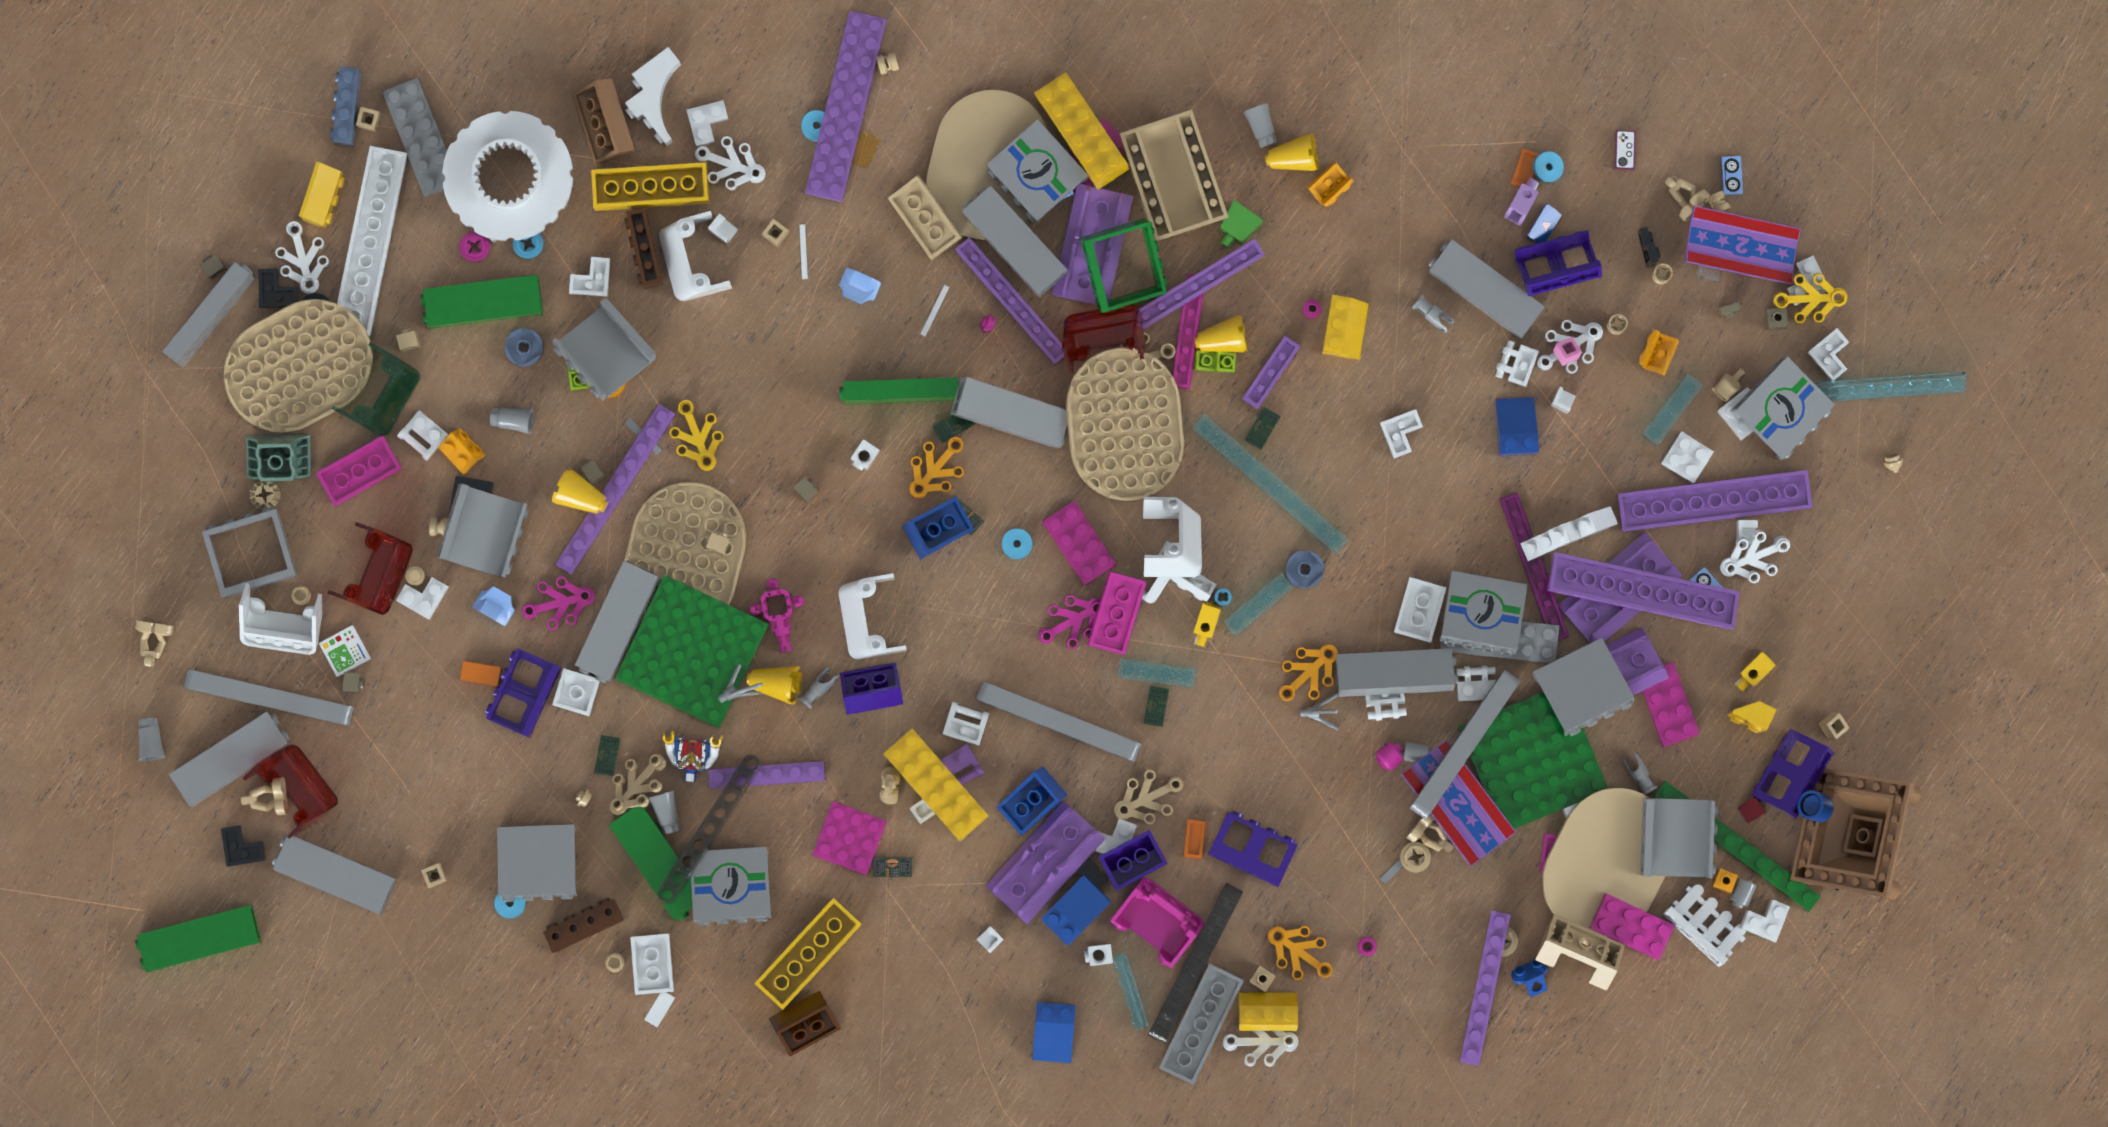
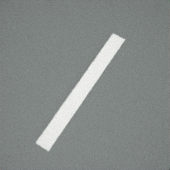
[799,224,808,279]
[920,285,949,336]

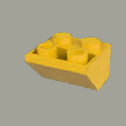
[1727,701,1777,734]

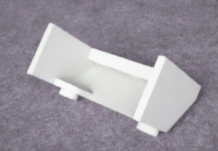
[659,211,732,301]
[1143,497,1202,577]
[839,573,907,659]
[239,583,322,655]

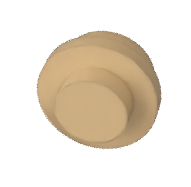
[405,566,425,586]
[291,586,311,605]
[575,789,592,807]
[605,953,625,972]

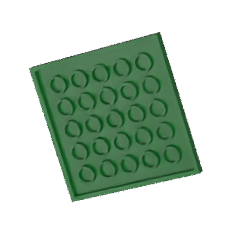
[615,575,769,728]
[1458,692,1608,829]

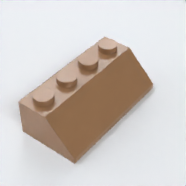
[572,79,635,165]

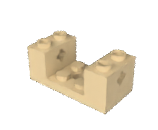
[1535,915,1625,991]

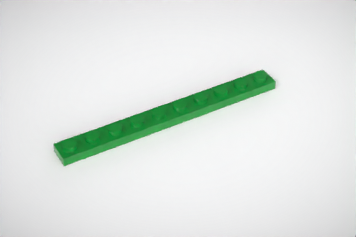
[1653,781,1821,912]

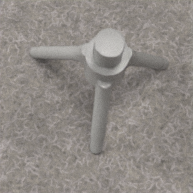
[718,664,763,703]
[1300,692,1339,730]

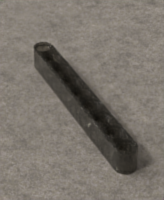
[658,755,760,905]
[1148,882,1243,1044]

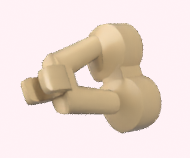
[1665,176,1711,222]
[135,620,174,666]
[880,767,900,805]
[241,777,289,815]
[1406,814,1453,852]

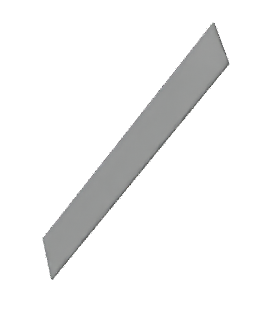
[625,418,662,455]
[1380,849,1416,884]

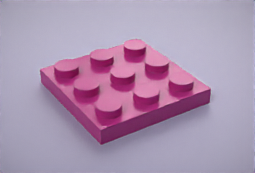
[812,801,887,876]

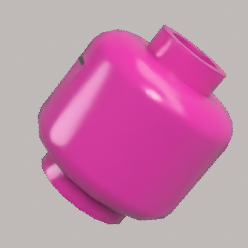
[1375,742,1404,770]

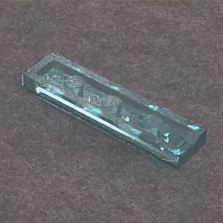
[1642,374,1703,446]
[1223,573,1294,637]
[1118,659,1196,688]
[1113,953,1149,1030]

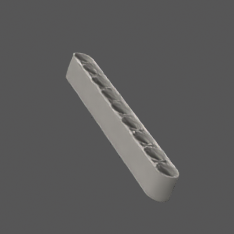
[183,669,354,726]
[1410,669,1520,819]
[976,681,1142,762]

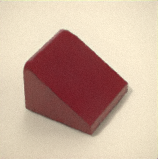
[1737,797,1766,824]

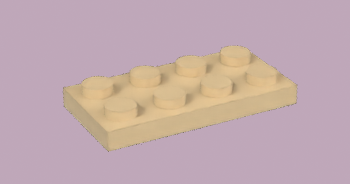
[888,176,963,260]

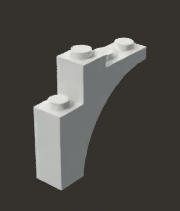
[625,47,681,146]
[1520,506,1618,561]

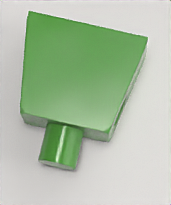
[1220,200,1263,249]

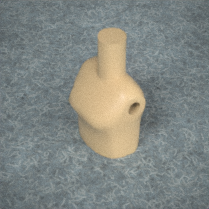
[1712,368,1745,402]

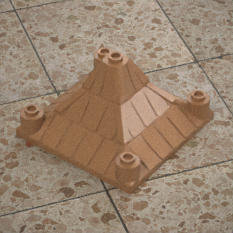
[1790,769,1921,900]

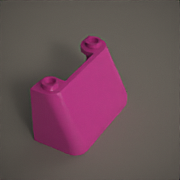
[1110,877,1204,968]

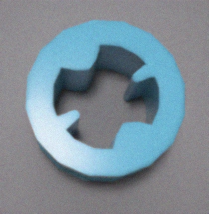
[1214,588,1232,606]

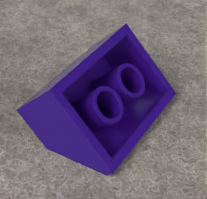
[840,662,903,715]
[1099,829,1168,891]

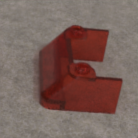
[1062,303,1145,373]
[327,522,413,615]
[243,744,338,839]

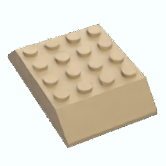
[1119,110,1228,241]

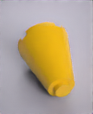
[1265,133,1319,171]
[1194,315,1248,353]
[552,468,608,514]
[747,666,802,705]

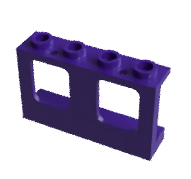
[1515,230,1602,296]
[485,648,561,738]
[1752,728,1834,819]
[1208,811,1298,887]

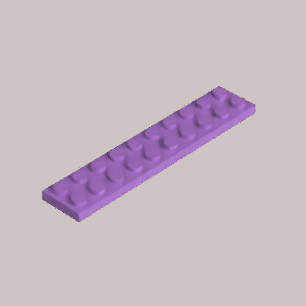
[805,11,887,202]
[1617,470,1813,532]
[1547,552,1740,630]

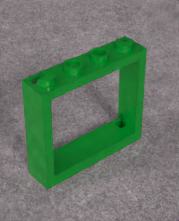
[1080,218,1167,313]

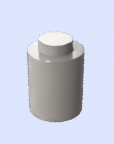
[1403,741,1432,762]
[1730,878,1757,909]

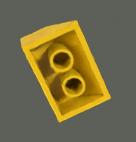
[299,161,345,228]
[1322,295,1369,360]
[1239,992,1298,1031]

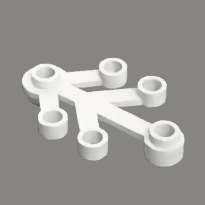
[695,136,766,191]
[275,221,329,294]
[1537,320,1603,374]
[1720,530,1790,583]
[1223,1031,1299,1067]

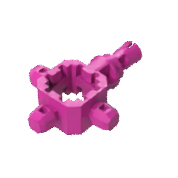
[750,578,804,654]

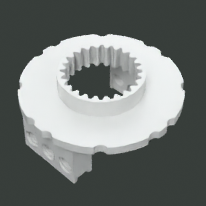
[442,111,573,243]

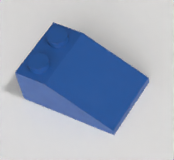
[1495,397,1539,456]
[902,497,975,560]
[997,766,1068,836]
[1041,875,1112,946]
[1033,1002,1076,1063]

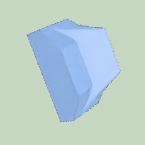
[839,268,881,304]
[472,586,515,627]

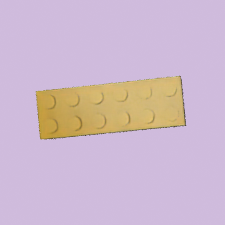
[1034,72,1129,190]
[591,162,710,211]
[883,729,989,842]
[754,898,862,1010]

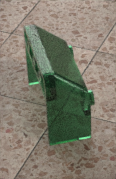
[332,342,420,436]

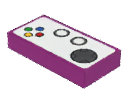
[1615,131,1635,170]

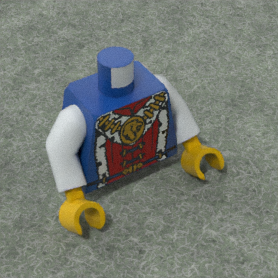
[663,730,723,782]

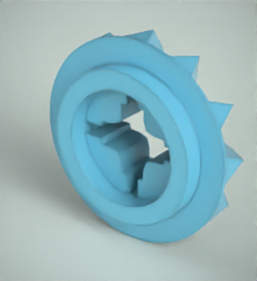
[513,233,544,259]

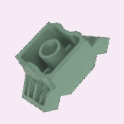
[246,433,311,481]

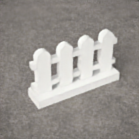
[1662,884,1746,967]

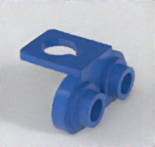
[1511,958,1549,997]

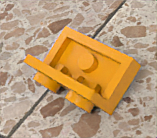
[1306,161,1354,207]
[1639,329,1679,376]
[438,428,485,475]

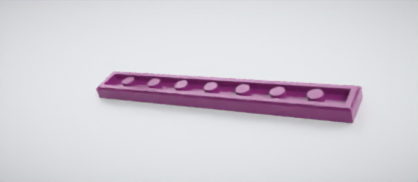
[1499,492,1569,641]

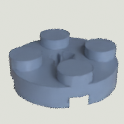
[505,328,543,367]
[1285,550,1324,589]

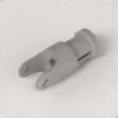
[1412,295,1454,333]
[798,668,839,709]
[1623,751,1658,795]

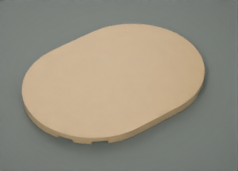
[926,90,1047,240]
[224,299,373,432]
[1066,348,1184,501]
[624,482,746,620]
[1542,788,1665,937]

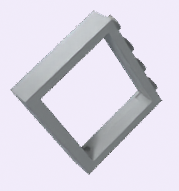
[202,507,298,599]

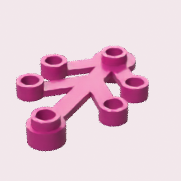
[522,577,595,631]
[1038,594,1100,649]

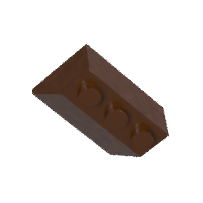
[769,990,841,1057]

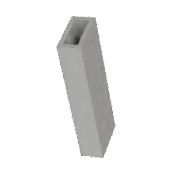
[962,186,1068,298]
[1428,239,1545,339]
[162,262,255,368]
[950,377,1068,448]
[575,560,661,683]
[1336,648,1458,697]
[169,712,290,808]
[272,834,397,914]

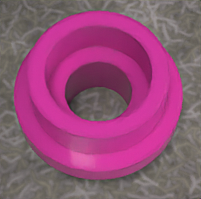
[1303,299,1322,319]
[980,314,996,333]
[1357,937,1377,956]

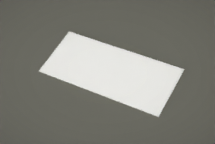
[644,992,675,1027]

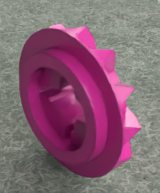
[459,232,490,262]

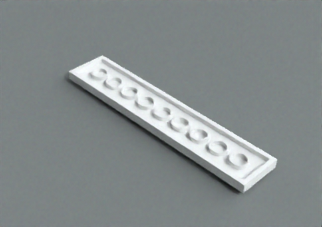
[337,146,408,337]

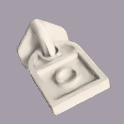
[1142,541,1217,603]

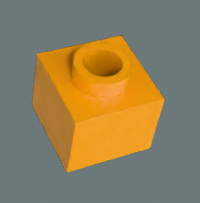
[1712,868,1738,893]

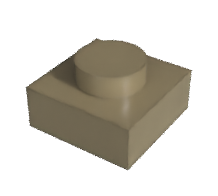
[1718,302,1741,319]

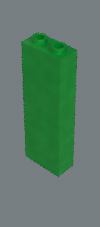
[420,275,543,329]
[839,377,959,405]
[609,806,693,921]
[135,905,262,973]

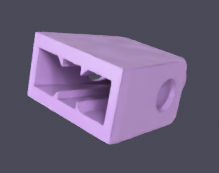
[1504,178,1539,226]

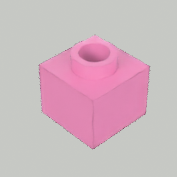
[1553,337,1582,366]

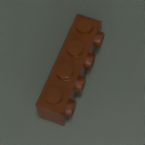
[624,208,663,289]
[543,898,624,953]

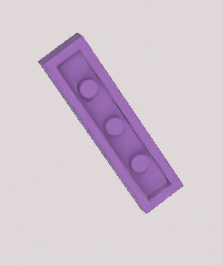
[1242,336,1300,410]

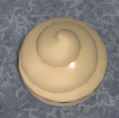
[1883,452,1903,473]

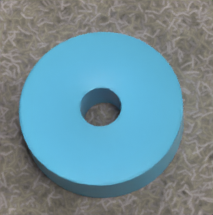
[801,110,825,141]
[1532,152,1564,182]
[1002,529,1032,560]
[494,894,526,918]

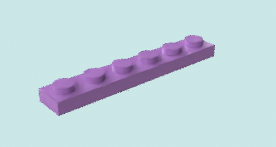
[708,761,825,789]

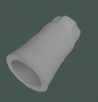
[1243,103,1277,148]
[490,407,534,434]
[138,718,165,761]
[648,790,681,835]

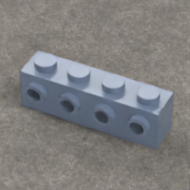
[330,67,362,147]

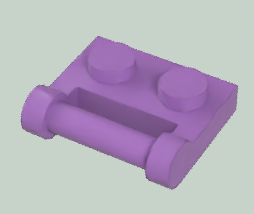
[940,745,984,785]

